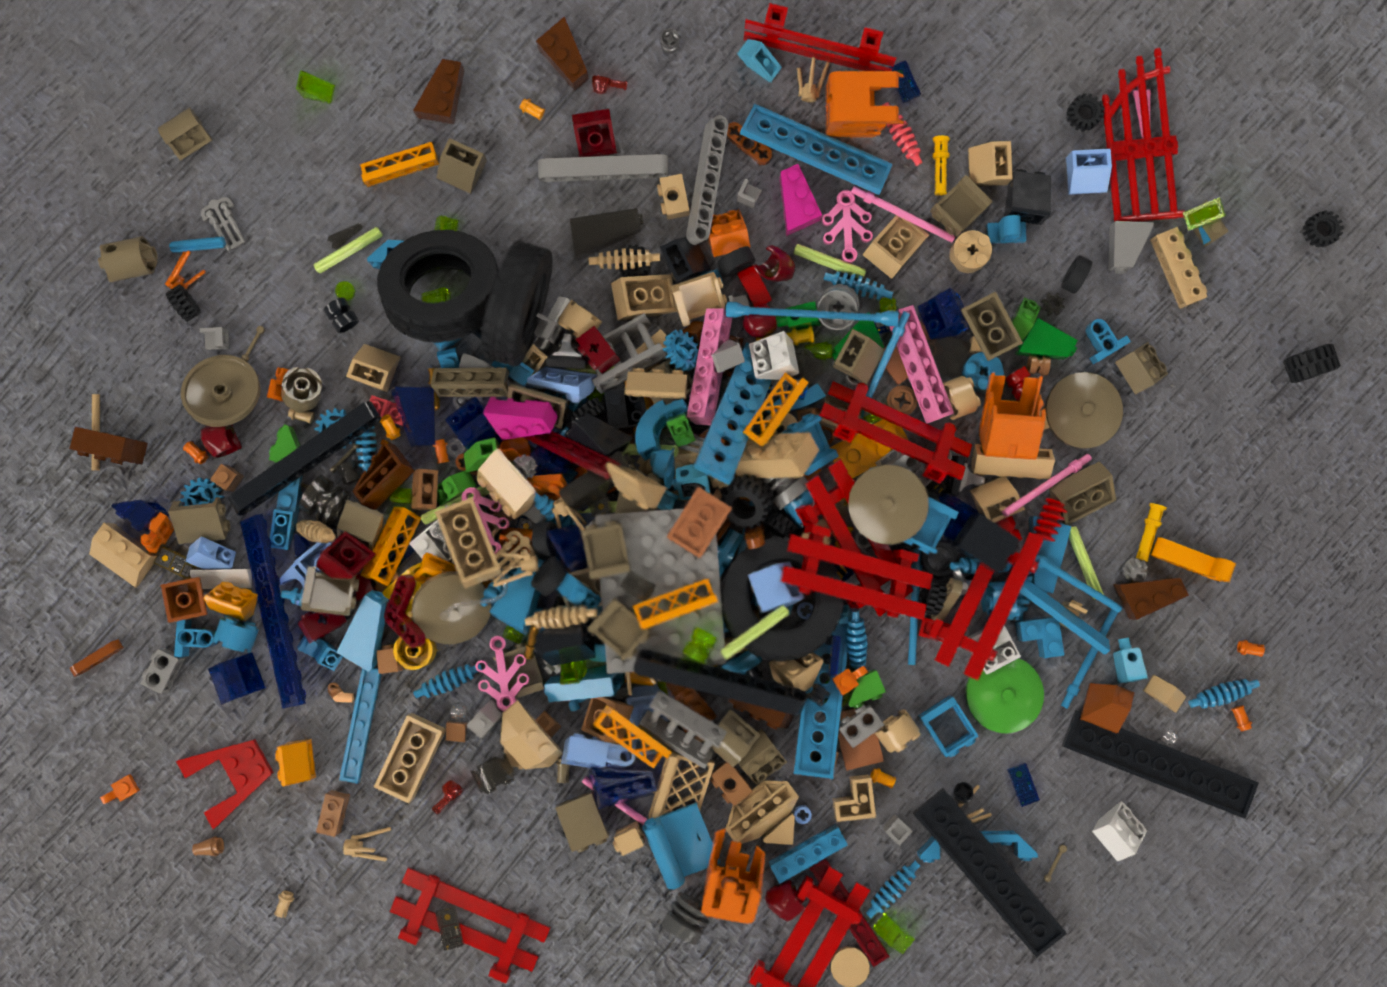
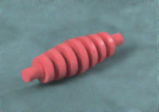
[882,102,923,166]

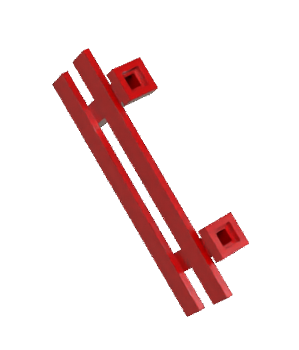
[744,3,896,71]
[819,381,972,484]
[795,459,913,616]
[929,520,1045,681]
[780,524,933,620]
[748,866,870,987]
[389,867,551,984]

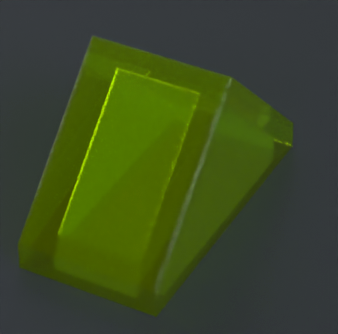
[296,70,335,104]
[1183,197,1226,231]
[421,287,451,303]
[560,660,588,685]
[873,913,915,954]

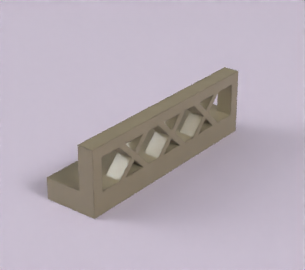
[430,368,509,397]

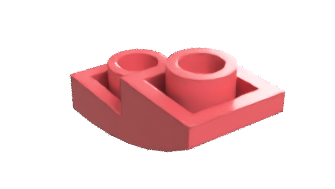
[370,395,411,427]

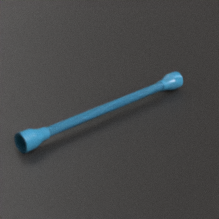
[726,302,899,327]

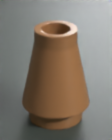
[192,836,224,856]

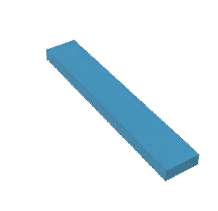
[1020,579,1110,655]
[339,667,382,784]

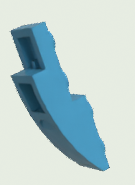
[269,476,302,550]

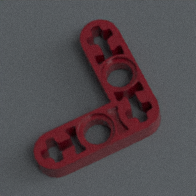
[384,575,426,648]

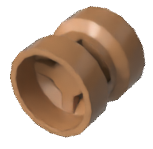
[1027,355,1051,376]

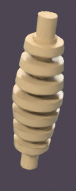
[589,248,660,270]
[295,520,335,543]
[525,606,597,628]

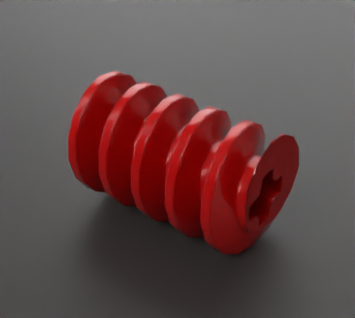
[1033,498,1068,542]

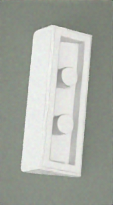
[534,297,570,353]
[190,569,252,589]

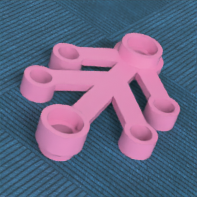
[822,190,873,263]
[462,487,510,554]
[475,636,529,712]

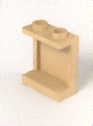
[670,272,727,327]

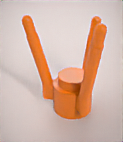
[165,251,205,289]

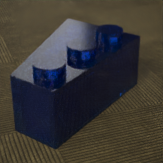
[391,387,435,447]
[588,767,657,809]

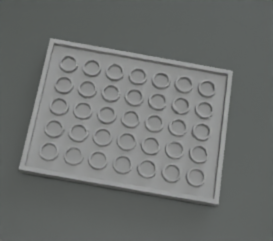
[595,508,726,674]

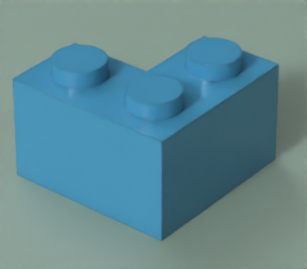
[1015,616,1065,658]

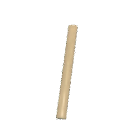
[92,394,100,471]

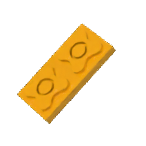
[830,419,909,479]

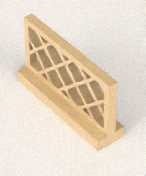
[648,748,715,819]

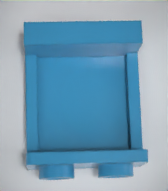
[781,413,839,475]
[903,496,959,554]

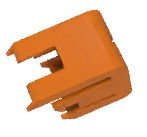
[826,71,904,138]
[979,372,1045,460]
[701,828,765,924]

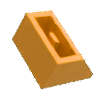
[204,582,258,622]
[275,739,316,786]

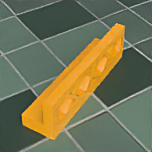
[360,142,439,187]
[743,372,809,446]
[361,506,421,586]
[413,552,492,588]
[633,578,718,630]
[593,705,672,769]

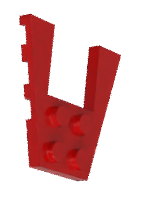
[176,739,274,829]

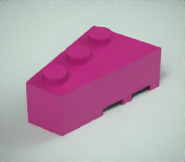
[779,164,822,236]
[483,397,558,440]

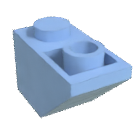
[185,536,236,569]

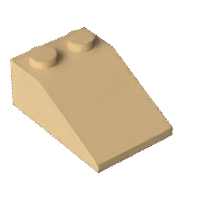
[863,215,929,279]
[611,274,677,321]
[606,463,666,510]

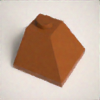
[161,577,208,623]
[1080,683,1135,734]

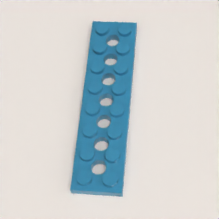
[740,104,893,195]
[693,342,772,485]
[793,624,848,779]

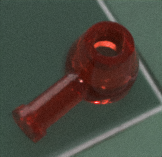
[592,75,628,94]
[432,780,464,814]

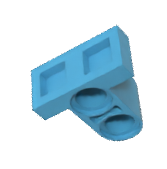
[986,215,1026,243]
[1085,319,1131,364]
[174,618,219,657]

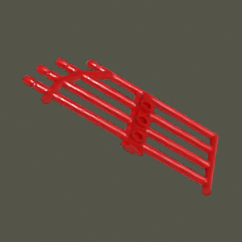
[1102,48,1185,222]

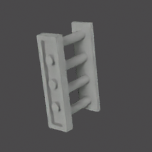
[578,313,667,394]
[638,690,727,769]

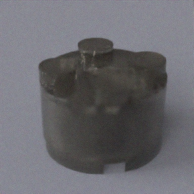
[470,753,516,795]

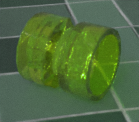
[682,626,718,664]

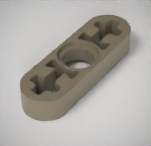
[931,578,963,621]

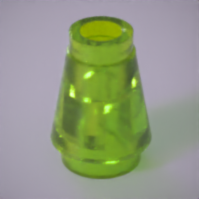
[804,342,832,361]

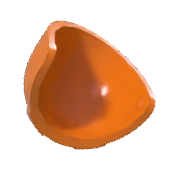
[498,437,531,462]

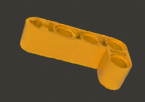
[1151,537,1236,582]

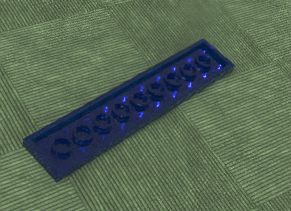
[240,514,306,709]

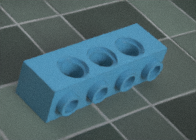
[769,824,848,883]

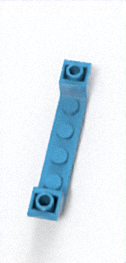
[917,830,1038,863]

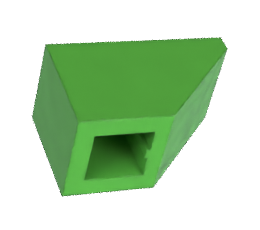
[1011,297,1041,340]
[666,412,696,447]
[269,424,300,463]
[464,438,500,473]
[437,470,476,506]
[847,669,886,708]

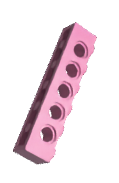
[889,305,954,424]
[687,308,732,425]

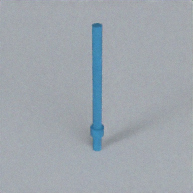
[861,311,910,418]
[908,549,923,665]
[1035,554,1122,613]
[1061,609,1118,709]

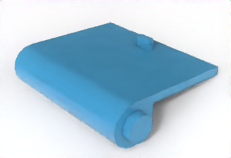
[642,803,720,889]

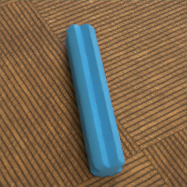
[169,237,226,253]

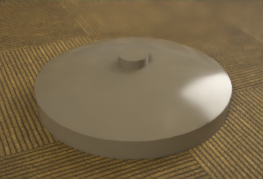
[181,355,261,427]
[1045,372,1123,449]
[849,465,929,544]
[412,571,491,644]

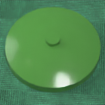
[965,658,1044,733]

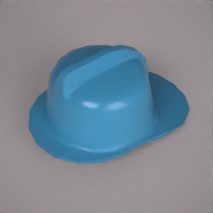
[650,447,675,489]

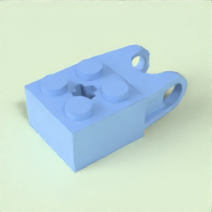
[278,540,334,606]
[561,733,635,770]

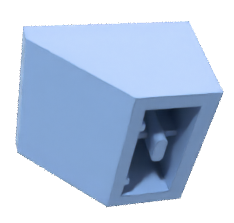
[1066,149,1112,195]
[748,562,804,612]

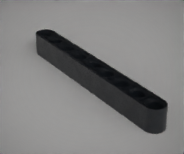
[228,401,382,516]
[633,649,808,715]

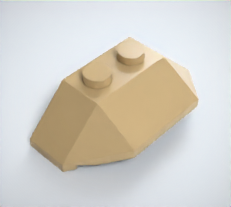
[500,700,563,770]
[726,781,799,843]

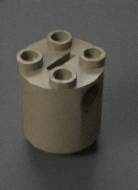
[98,236,158,282]

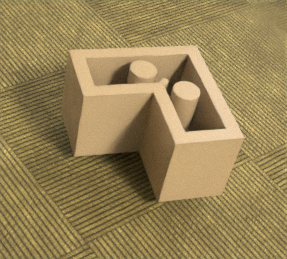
[832,775,876,822]

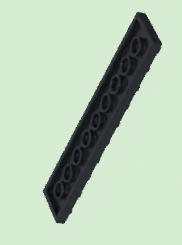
[1062,710,1259,819]
[913,788,1067,958]

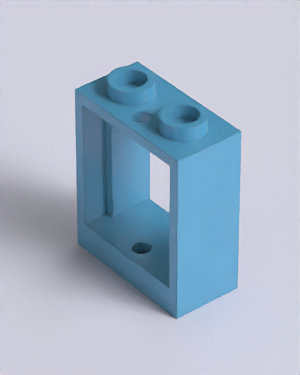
[918,695,979,757]

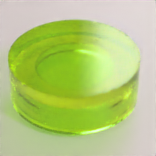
[335,281,356,301]

